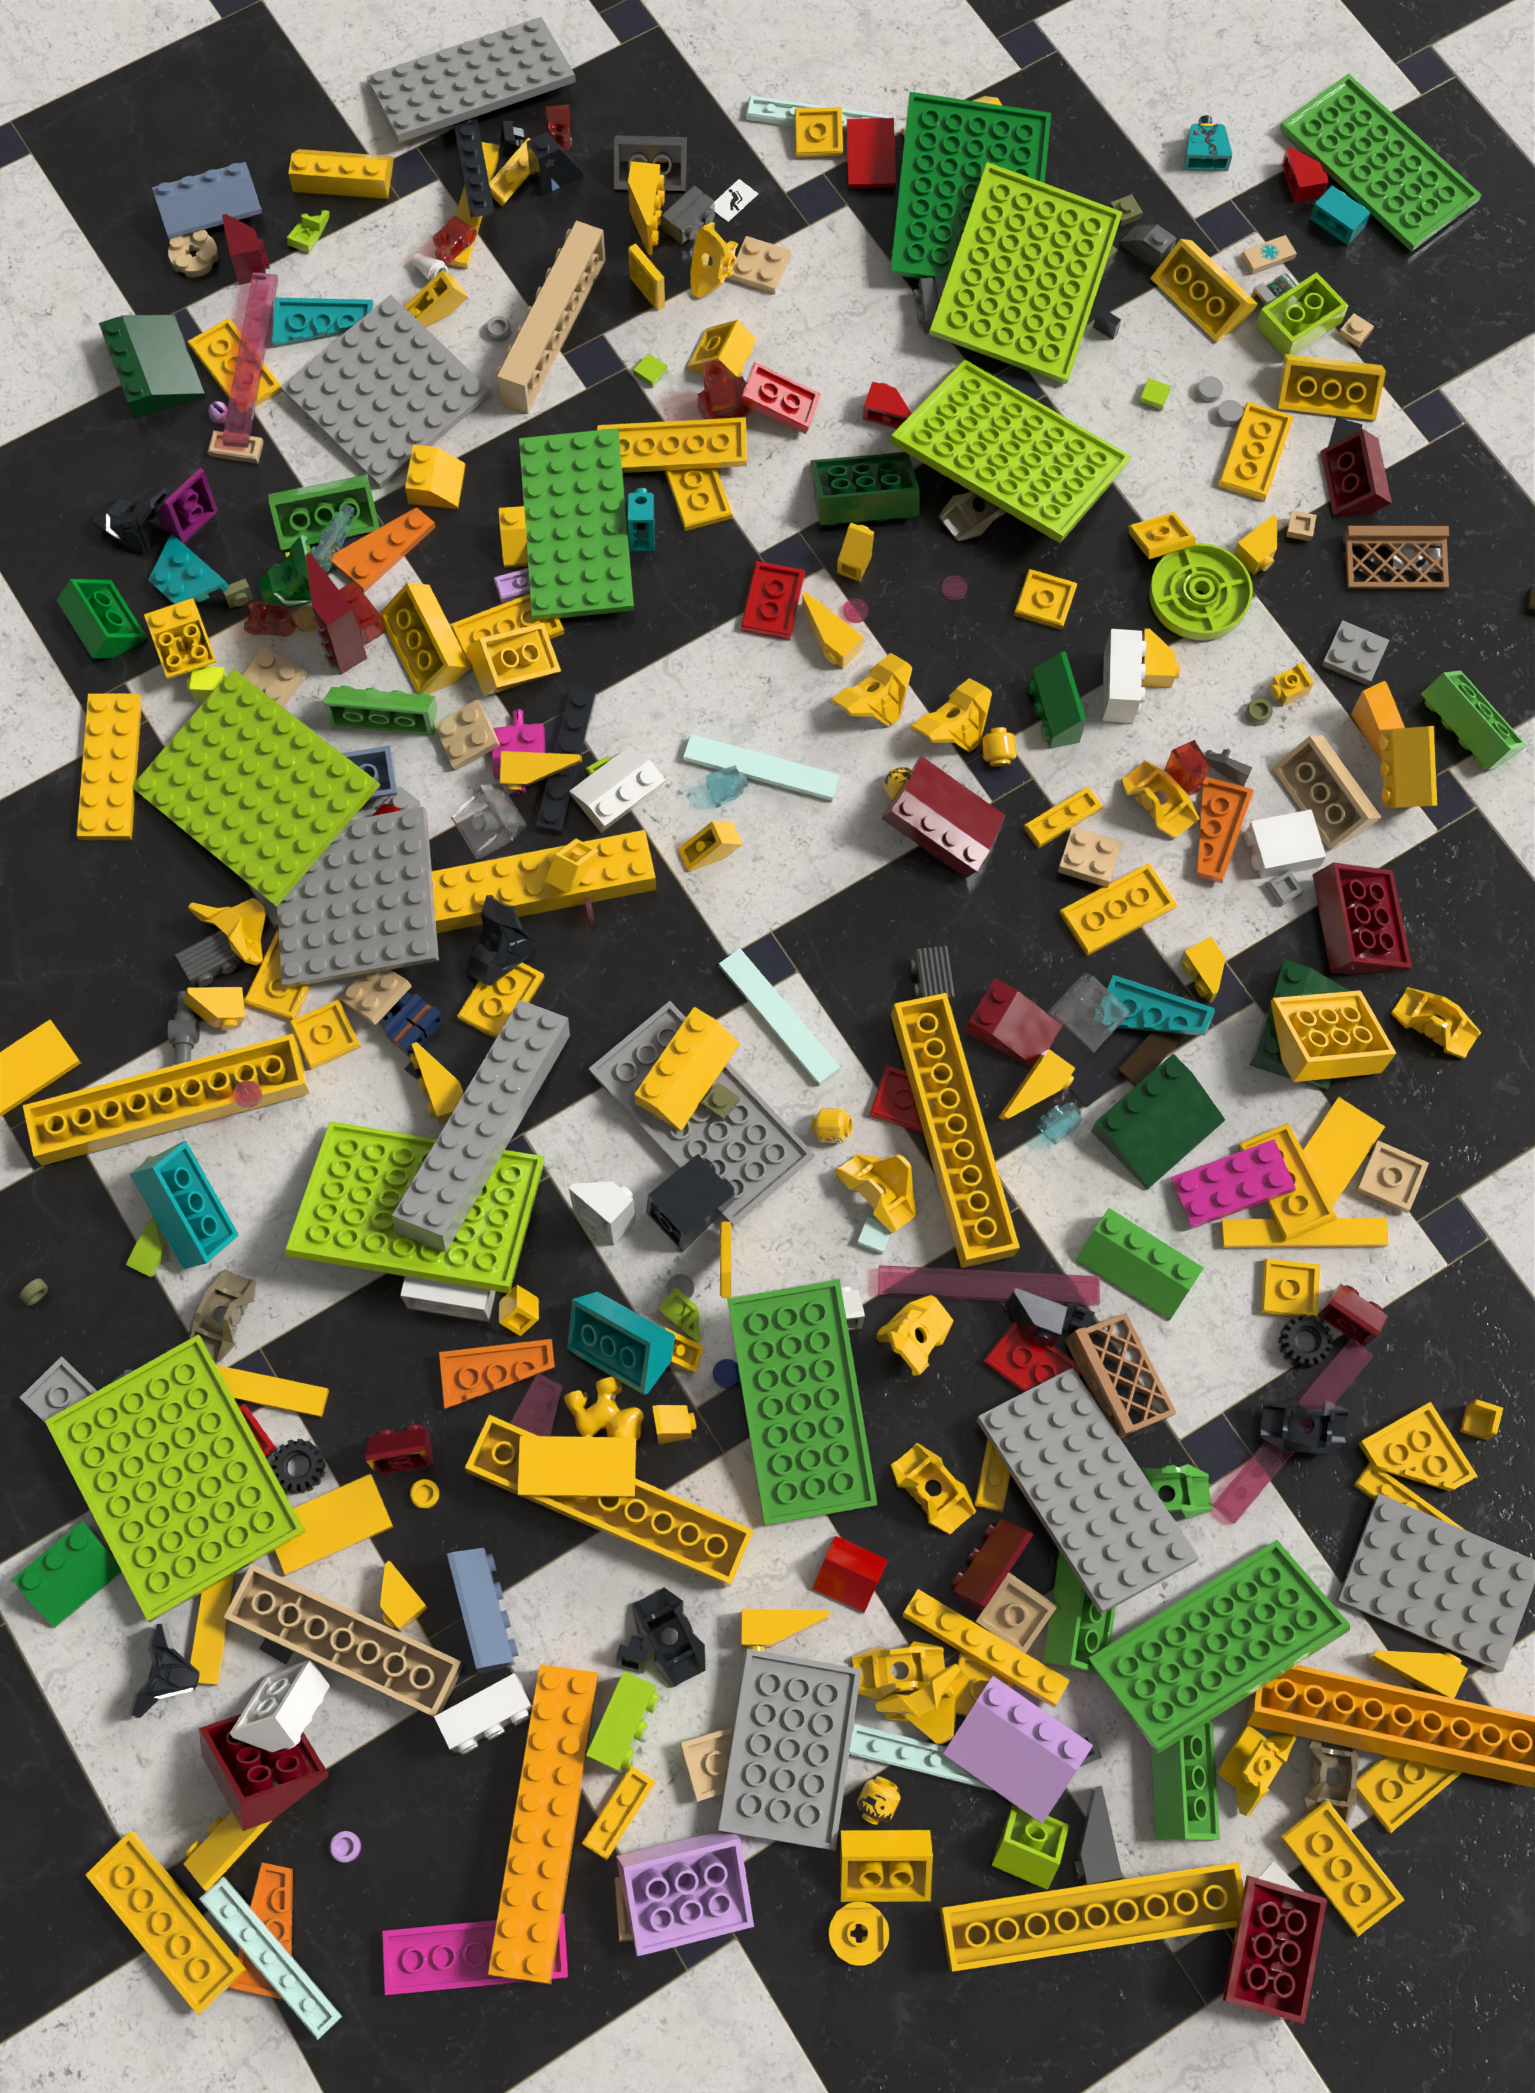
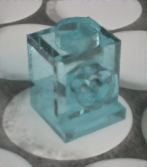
[706,765,748,808]
[1037,1102,1082,1146]

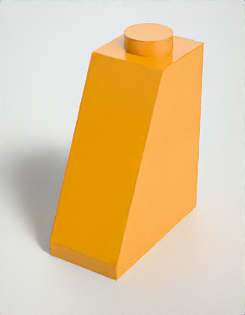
[1351,681,1405,762]

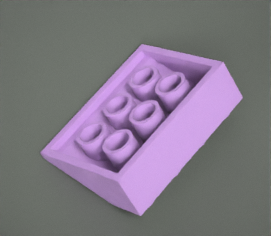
[943,1676,1093,1824]
[616,1831,754,1956]

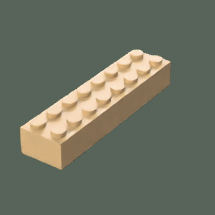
[496,221,605,414]
[224,1563,464,1717]

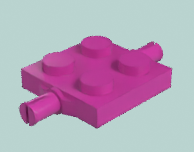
[492,710,545,794]

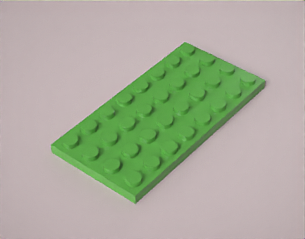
[1279,73,1481,252]
[519,428,634,621]
[727,1279,877,1525]
[1088,1540,1350,1754]

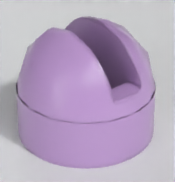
[208,401,229,424]

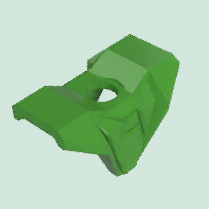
[1140,1464,1213,1519]

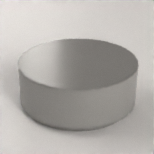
[486,316,511,342]
[1197,376,1223,402]
[1217,400,1243,426]

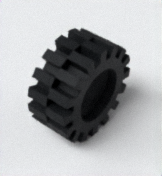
[1278,1314,1333,1368]
[271,1439,326,1494]

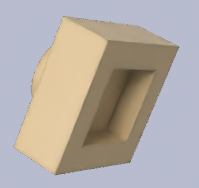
[1338,314,1374,348]
[1286,510,1317,542]

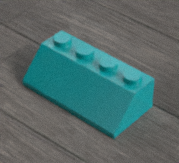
[130,1141,239,1269]
[567,1292,675,1395]

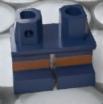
[378,992,444,1058]

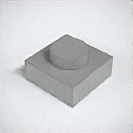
[385,786,421,811]

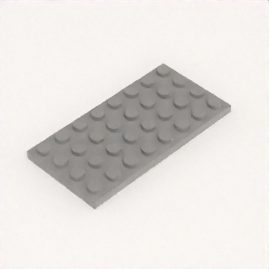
[367,17,576,143]
[589,1001,815,1228]
[977,1368,1199,1615]

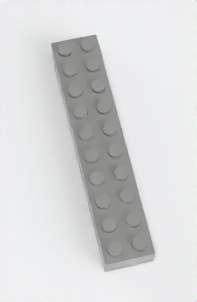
[392,1000,570,1252]

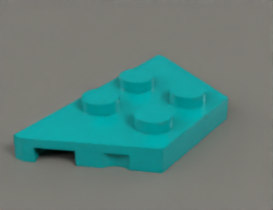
[148,534,230,604]

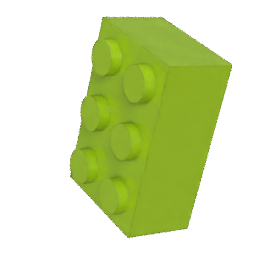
[1256,272,1348,356]
[586,1671,660,1773]

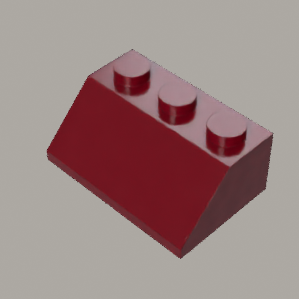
[1321,429,1392,517]
[951,1519,1033,1614]

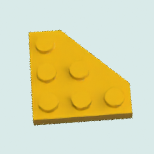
[1358,1402,1477,1491]

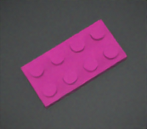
[1171,1139,1296,1229]

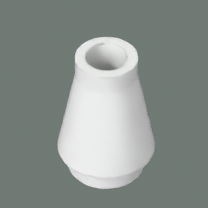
[412,253,448,281]

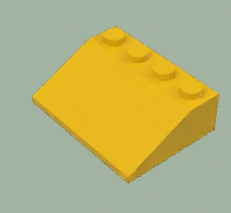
[1271,991,1396,1082]

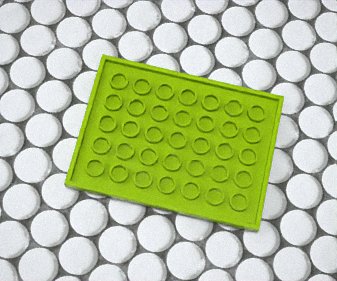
[929,162,1123,384]
[889,360,1132,543]
[132,668,380,907]
[285,1121,544,1293]
[45,1334,306,1622]

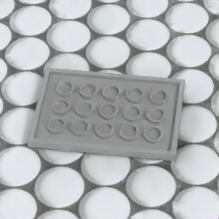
[1336,1494,1535,1672]
[717,1649,861,1851]

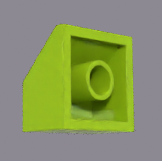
[992,1804,1069,1890]

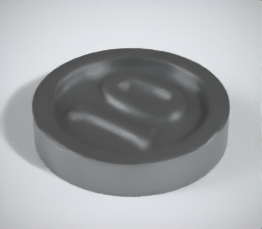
[667,1274,694,1299]

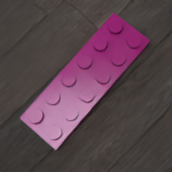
[382,1913,568,1995]

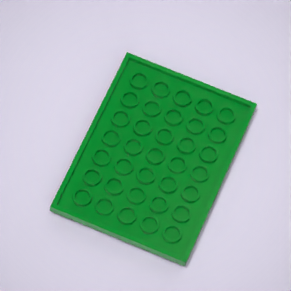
[890,92,1051,279]

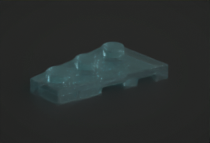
[310,504,354,572]

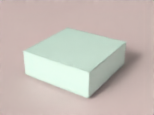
[857,1217,891,1254]

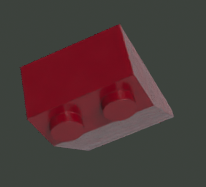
[966,978,1062,1068]
[366,1425,434,1476]

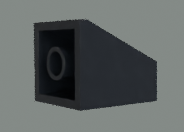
[646,1154,735,1252]

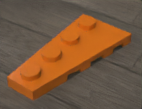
[327,507,435,593]
[1197,776,1254,884]
[439,1339,555,1409]
[230,1863,293,2000]

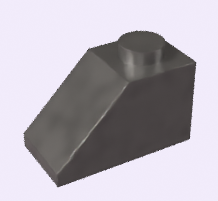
[1120,224,1176,270]

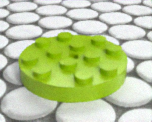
[1149,543,1253,640]

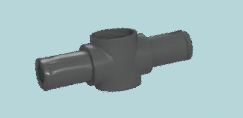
[168,991,200,1065]

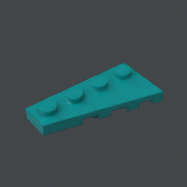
[272,297,374,347]
[1094,975,1215,1036]

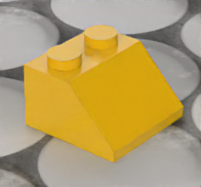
[687,320,756,382]
[405,445,465,509]

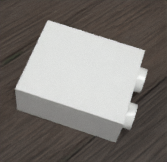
[1244,809,1326,879]

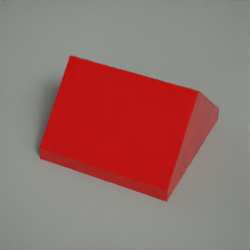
[812,1536,888,1613]

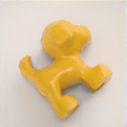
[564,1377,644,1441]

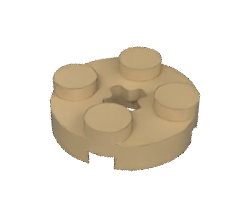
[168,230,219,277]

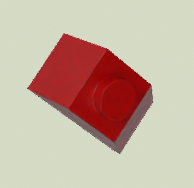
[1281,148,1328,203]
[863,381,912,429]

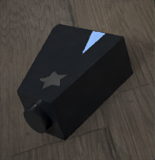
[526,131,584,196]

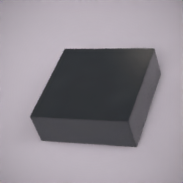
[1093,308,1121,340]

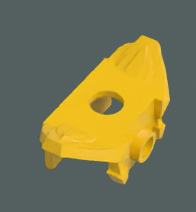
[690,222,738,298]
[1216,1724,1296,1816]

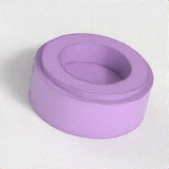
[330,1831,361,1863]

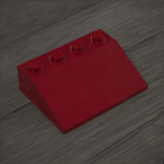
[306,552,367,674]
[881,756,1005,878]
[1312,862,1412,975]
[199,1714,328,1831]
[1223,1875,1327,2024]

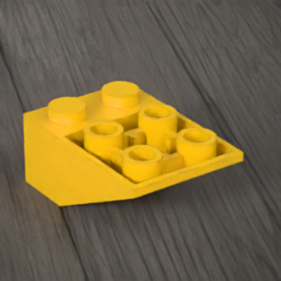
[628,161,665,255]
[144,598,217,679]

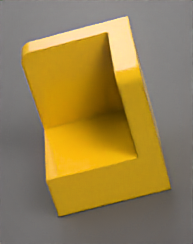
[499,1285,539,1336]
[1460,1399,1503,1441]

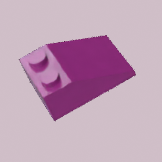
[156,468,218,544]

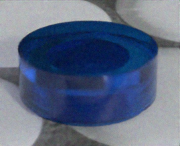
[713,1359,740,1389]

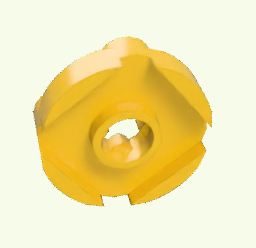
[828,1902,889,1966]

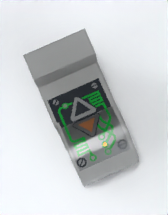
[1251,273,1296,314]

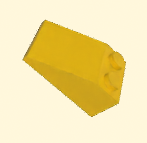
[466,623,561,696]

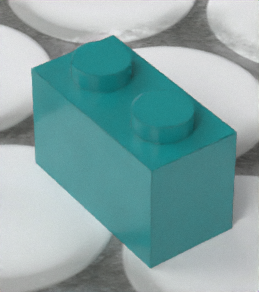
[1310,186,1370,245]

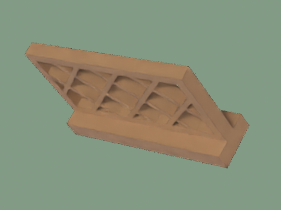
[1343,526,1449,589]
[1065,1313,1176,1439]

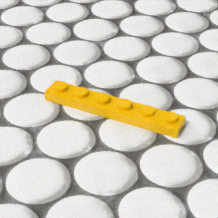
[903,1589,1070,1708]

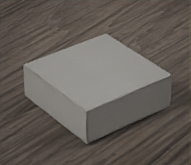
[1266,870,1304,906]

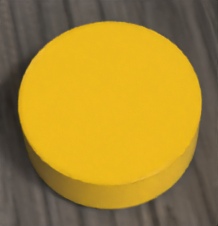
[410,1479,439,1509]

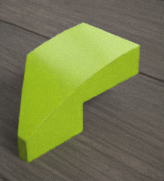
[287,210,329,253]
[126,1217,168,1277]
[657,1287,701,1343]

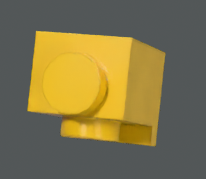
[1270,662,1314,706]

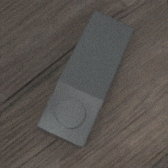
[1074,1786,1123,1885]

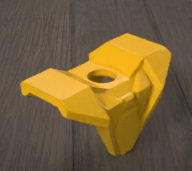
[831,653,912,727]
[911,678,992,752]
[1121,760,1199,839]
[188,898,267,965]
[1391,987,1481,1059]
[834,1154,916,1234]
[877,1295,953,1376]
[891,1443,976,1535]
[852,1641,945,1701]
[875,1664,969,1744]

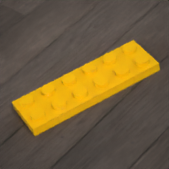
[597,417,747,473]
[77,694,142,840]
[86,1831,246,2015]

